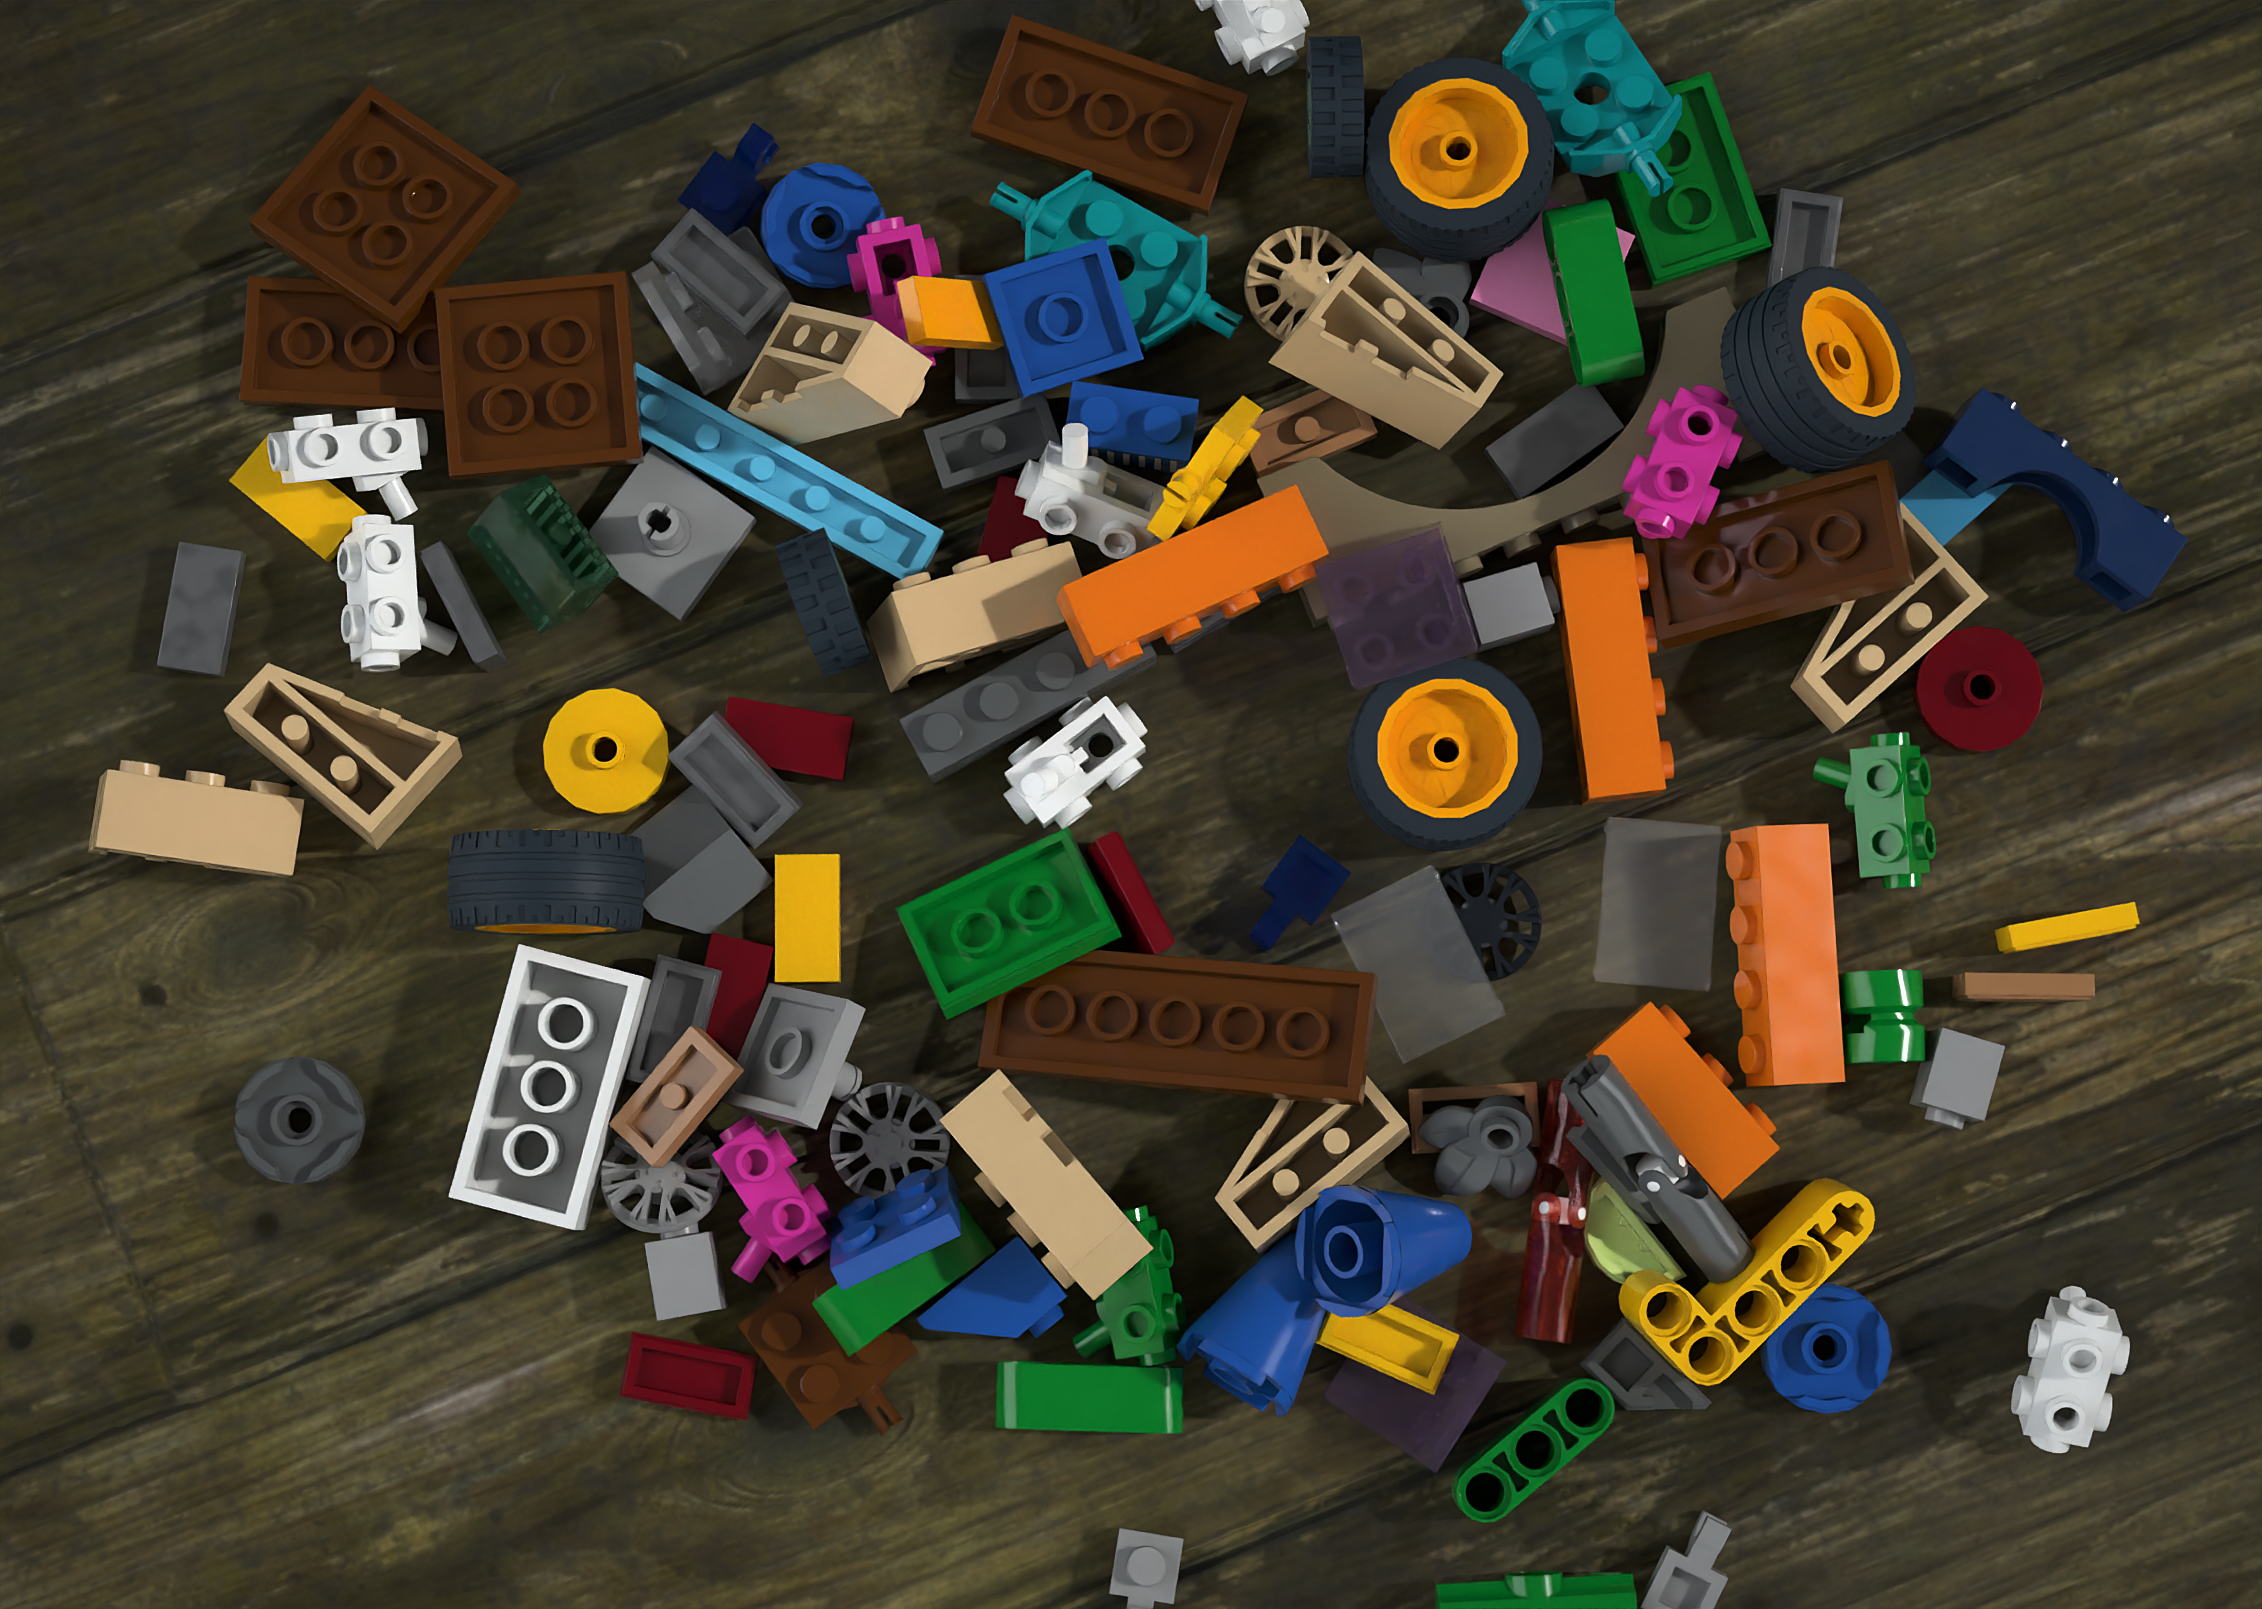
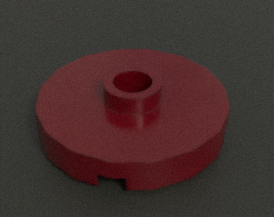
[1912,626,2044,754]

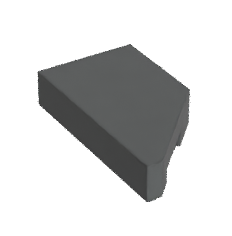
[1578,1317,1712,1410]

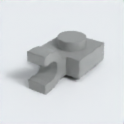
[1638,1510,1732,1609]
[1109,1528,1184,1609]

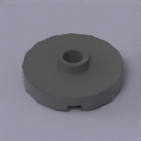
[234,1056,366,1185]

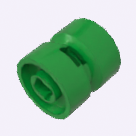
[1838,970,1927,1065]

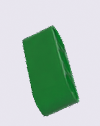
[1542,198,1645,388]
[811,1198,997,1357]
[995,1361,1185,1434]
[1451,1376,1615,1523]

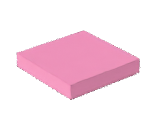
[1469,198,1635,346]

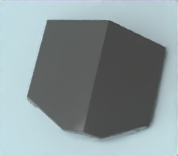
[630,785,775,936]

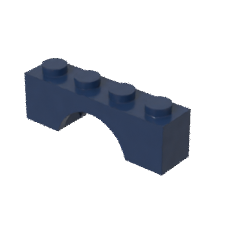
[1921,387,2188,612]

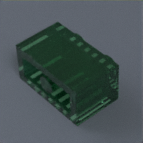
[466,473,619,634]

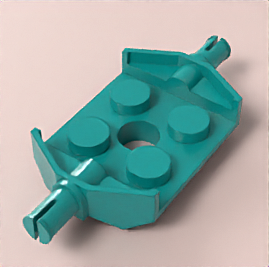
[1502,0,1682,197]
[989,170,1243,351]

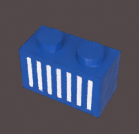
[1066,381,1199,474]

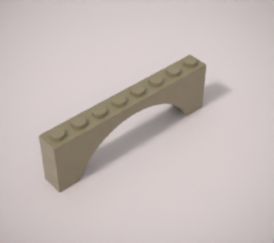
[1255,287,1768,631]

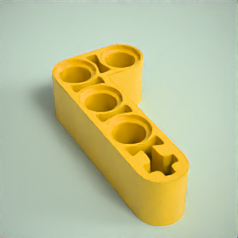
[1618,1178,1875,1386]

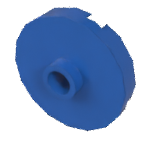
[760,162,886,290]
[1759,1283,1892,1414]

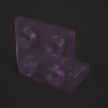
[1315,521,1479,689]
[1324,1296,1507,1473]

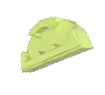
[1580,1176,1687,1284]

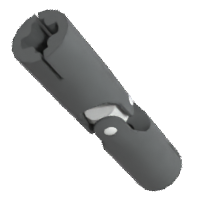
[1561,1055,1756,1283]

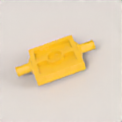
[1145,395,1264,541]

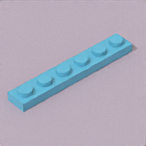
[636,362,945,581]

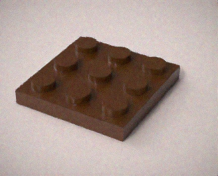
[249,84,520,333]
[435,271,644,481]

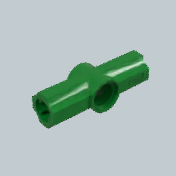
[1435,1570,1637,1609]

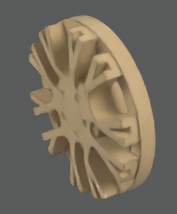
[1244,226,1354,342]

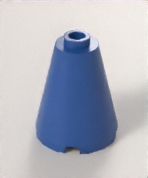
[1295,1184,1472,1317]
[1176,1232,1326,1417]

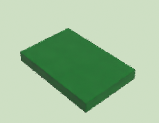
[1610,72,1772,290]
[895,826,1122,1020]

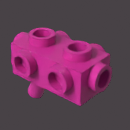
[847,217,948,368]
[1621,385,1744,540]
[712,1115,833,1283]

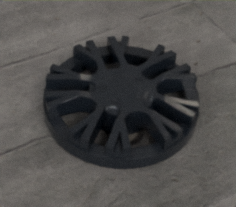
[1422,863,1542,982]

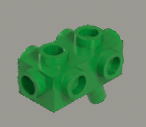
[1813,732,1936,889]
[1073,1205,1187,1366]

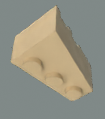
[1268,251,1504,450]
[727,302,933,447]
[1790,502,1989,733]
[867,538,1082,693]
[224,663,463,850]
[88,760,304,878]
[939,1069,1153,1300]
[1215,1076,1411,1257]

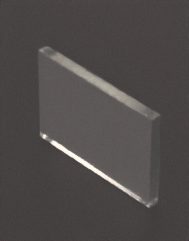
[1593,817,1723,992]
[1331,865,1506,1064]

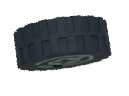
[1306,36,1364,178]
[775,527,873,677]

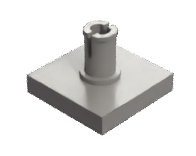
[580,445,757,623]
[721,983,866,1130]

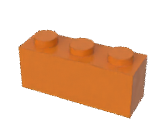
[1586,1001,1780,1200]

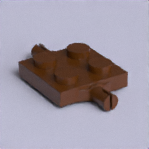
[737,1252,918,1436]

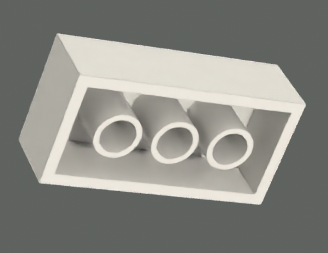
[448,944,651,1230]

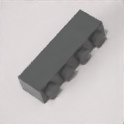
[899,629,1156,784]

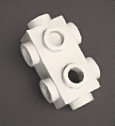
[1194,0,1310,76]
[267,407,428,521]
[1015,423,1166,559]
[337,514,458,672]
[1003,696,1148,829]
[2011,1286,2130,1453]

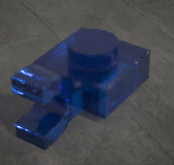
[677,123,780,240]
[1248,835,1351,953]

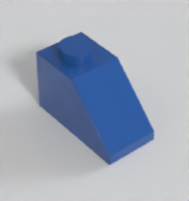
[917,1235,1068,1338]

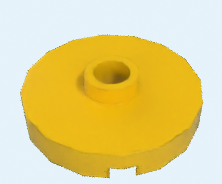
[543,688,671,816]

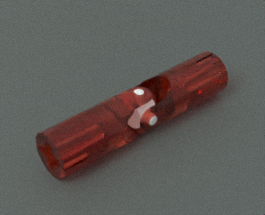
[1514,1078,1599,1344]

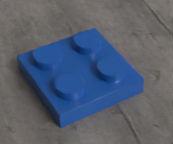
[982,237,1144,399]
[830,1165,961,1290]

